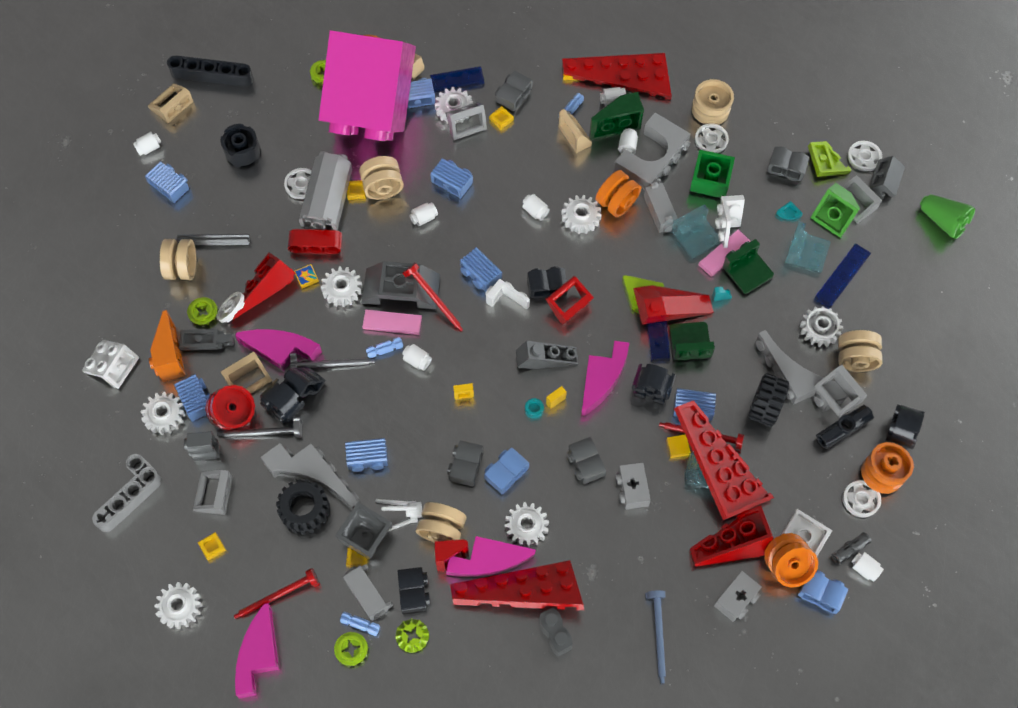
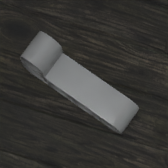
[92,454,162,532]

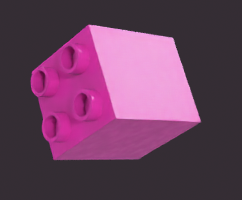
[318,30,416,141]

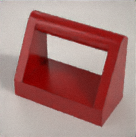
[546,276,594,325]
[435,539,469,572]

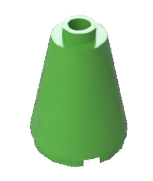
[920,194,975,239]

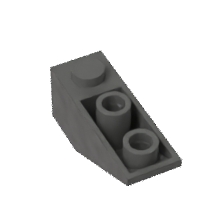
[516,341,579,369]

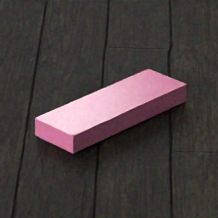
[698,230,751,277]
[363,310,422,335]

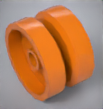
[595,170,642,217]
[861,442,914,494]
[764,533,818,588]

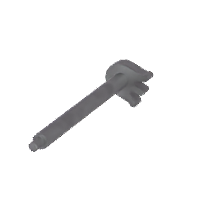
[290,353,374,369]
[217,417,303,438]

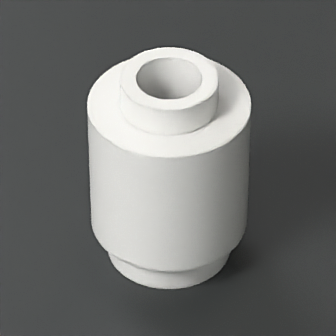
[600,87,626,107]
[618,129,638,154]
[133,132,161,156]
[522,194,550,221]
[409,202,438,226]
[402,344,432,371]
[851,552,884,582]

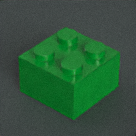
[690,150,735,198]

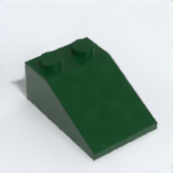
[589,92,644,140]

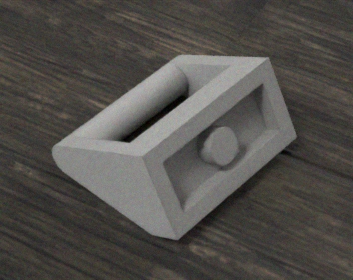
[445,102,487,140]
[843,175,882,223]
[814,365,867,417]
[193,470,233,515]

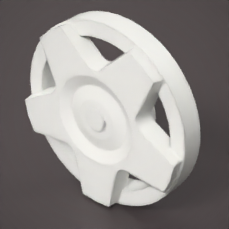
[695,124,729,153]
[848,141,882,172]
[284,168,312,199]
[216,292,245,323]
[843,480,881,518]

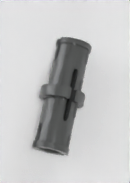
[831,532,871,565]

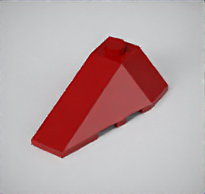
[233,252,296,320]
[633,285,714,325]
[690,505,774,566]

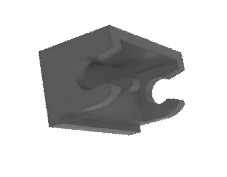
[869,156,905,198]

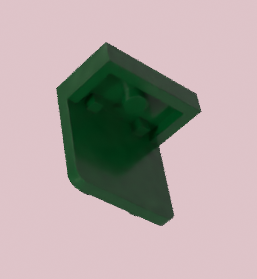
[723,239,774,294]
[669,322,715,360]

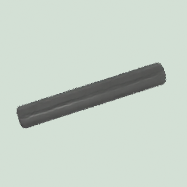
[176,234,250,245]

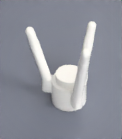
[375,499,423,531]

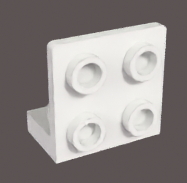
[715,195,745,248]
[82,340,139,389]

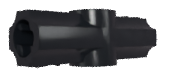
[816,404,874,449]

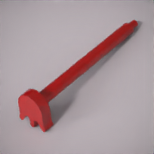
[402,262,463,331]
[659,422,744,453]
[234,568,320,619]

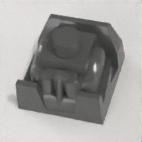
[335,502,392,559]

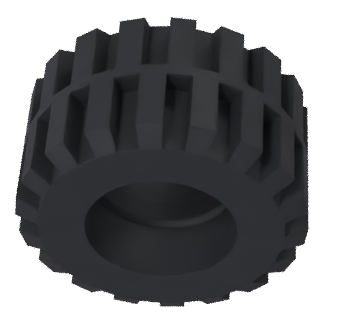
[748,373,789,427]
[276,479,330,535]

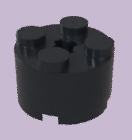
[220,124,260,167]
[632,364,676,404]
[260,378,305,424]
[886,404,925,449]

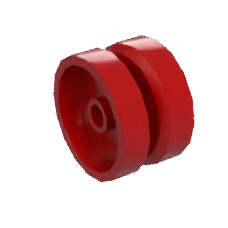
[205,385,255,430]

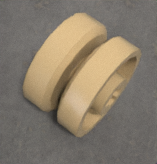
[692,79,734,125]
[359,156,404,200]
[160,239,197,280]
[838,330,883,372]
[416,502,467,543]

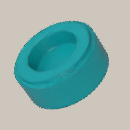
[525,398,544,419]

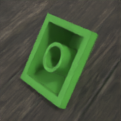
[810,183,860,238]

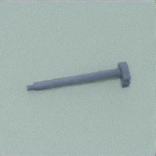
[645,591,666,683]

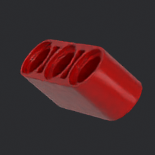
[288,229,342,254]

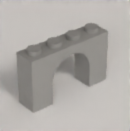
[614,113,691,190]

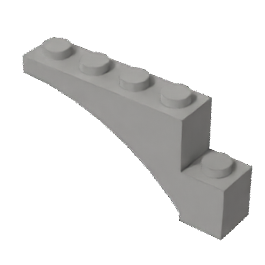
[756,330,848,412]
[260,443,360,511]

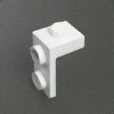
[485,279,530,309]

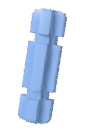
[558,93,584,118]
[366,337,403,358]
[340,612,380,636]

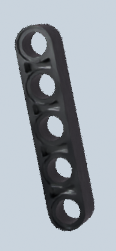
[167,55,254,87]

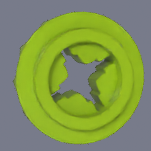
[310,60,326,84]
[187,297,218,326]
[395,618,429,653]
[334,632,368,666]

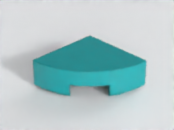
[776,201,803,220]
[712,287,732,301]

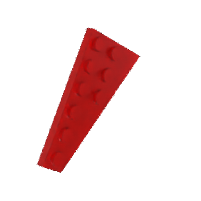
[562,53,672,100]
[674,400,774,520]
[450,560,584,610]

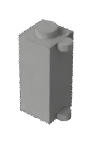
[644,182,678,233]
[343,564,393,622]

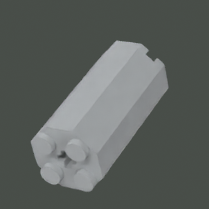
[299,151,352,230]

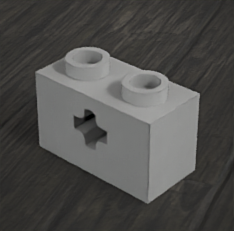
[616,463,651,510]
[714,571,762,622]

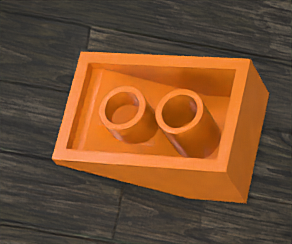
[149,310,186,382]

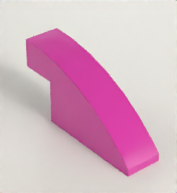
[235,329,322,372]
[581,341,629,416]
[446,536,536,577]
[235,603,279,698]

